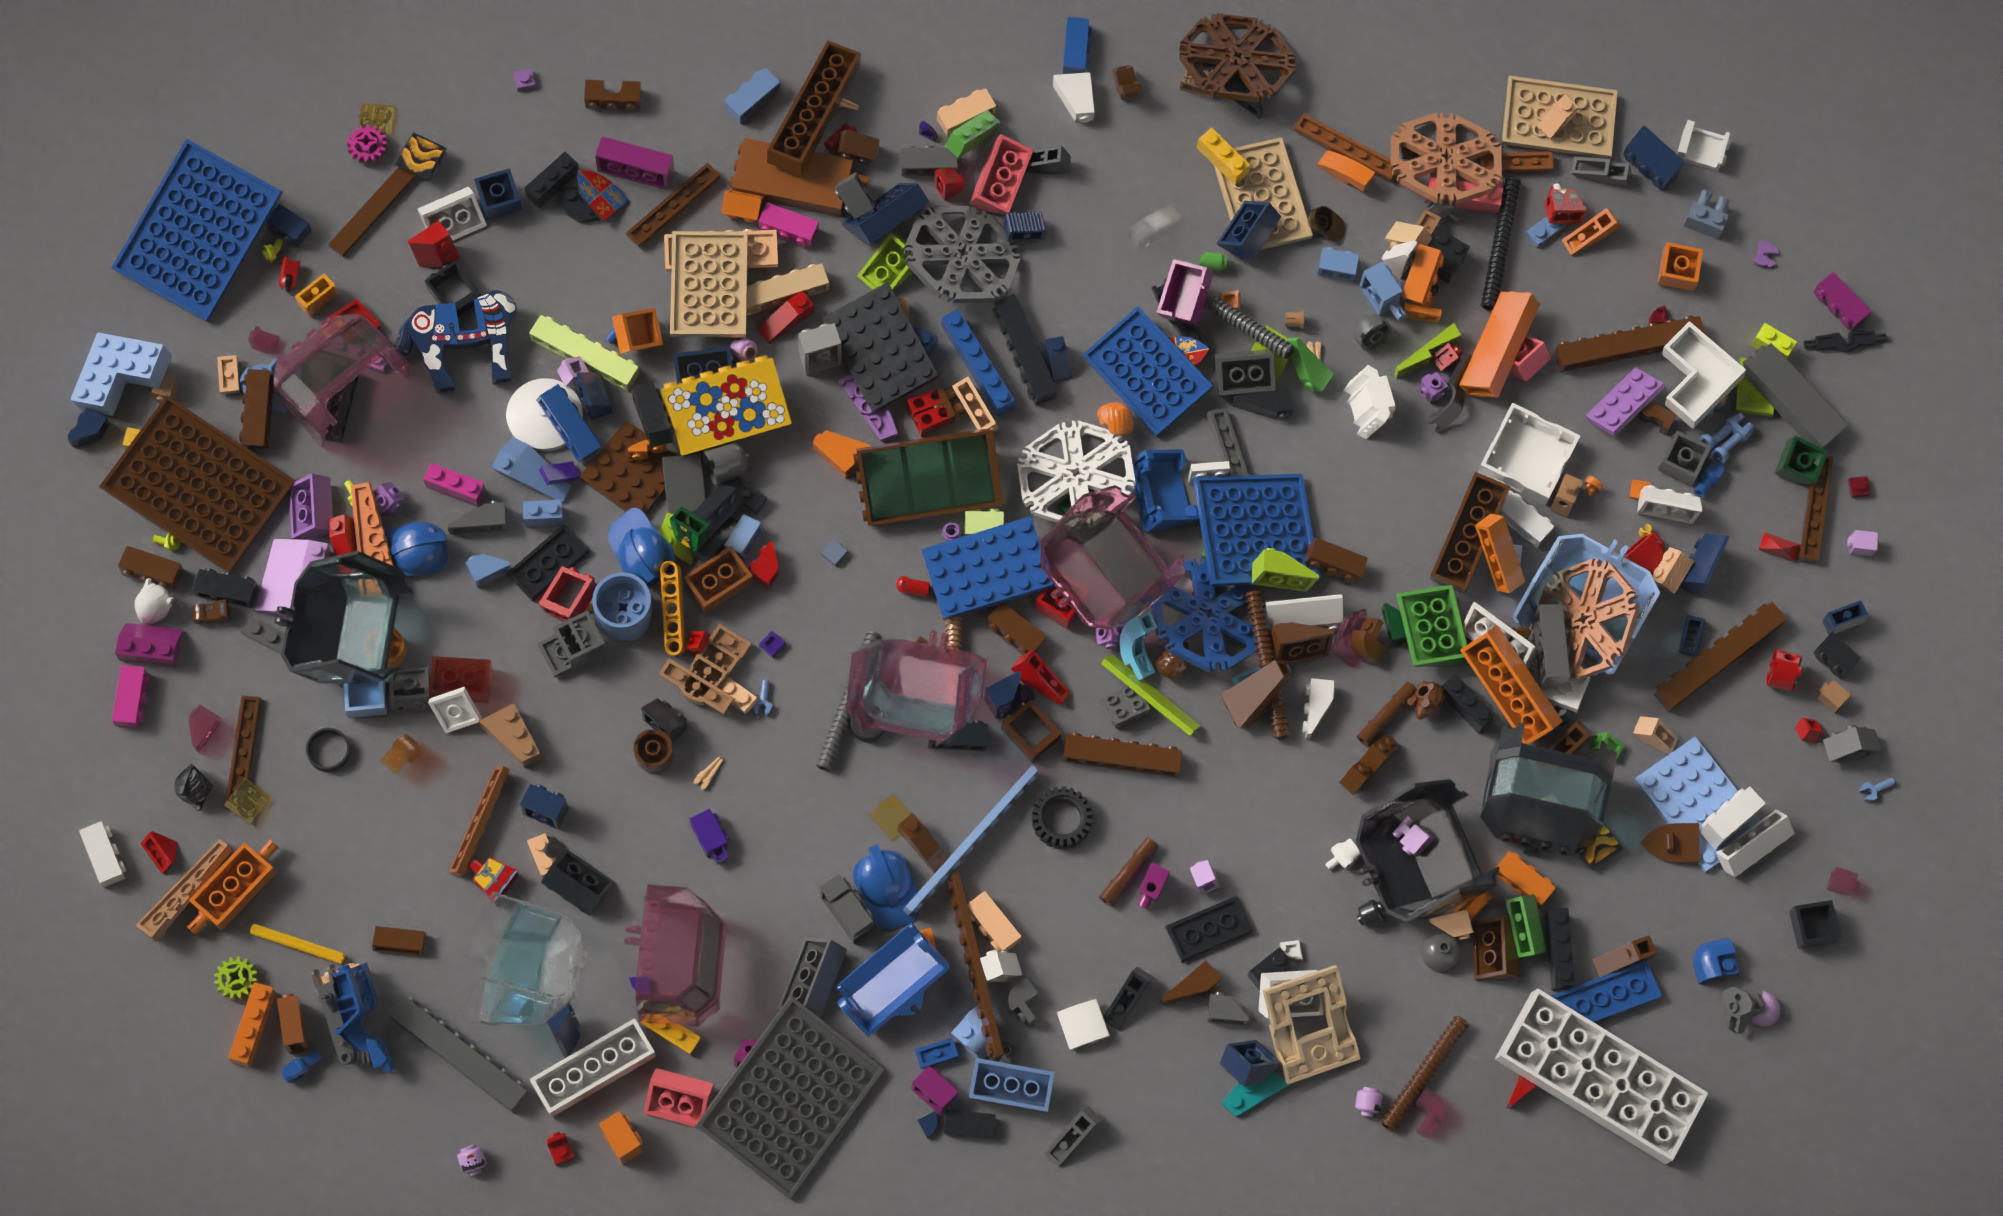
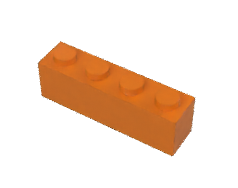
[1475,514,1525,593]
[228,982,276,1068]

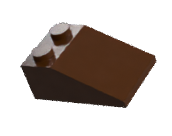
[1270,622,1335,664]

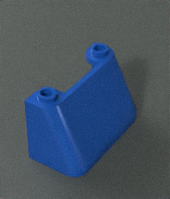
[1132,449,1199,532]

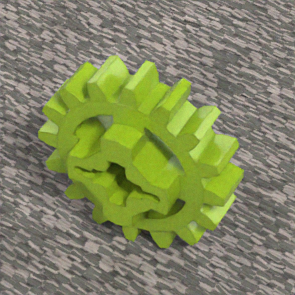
[214,956,258,1000]

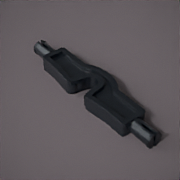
[1803,331,1887,352]

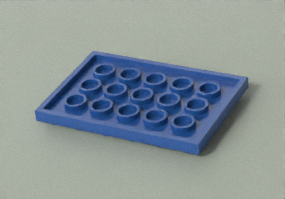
[1082,306,1213,437]
[921,516,1054,620]

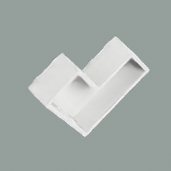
[1662,321,1746,429]

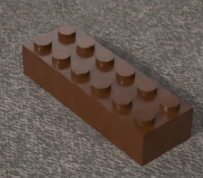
[1430,472,1510,594]

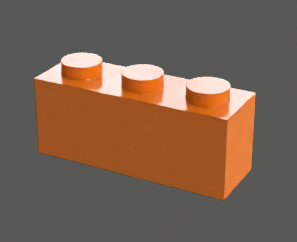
[1401,244,1445,306]
[1496,851,1556,910]

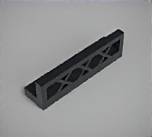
[319,365,360,443]

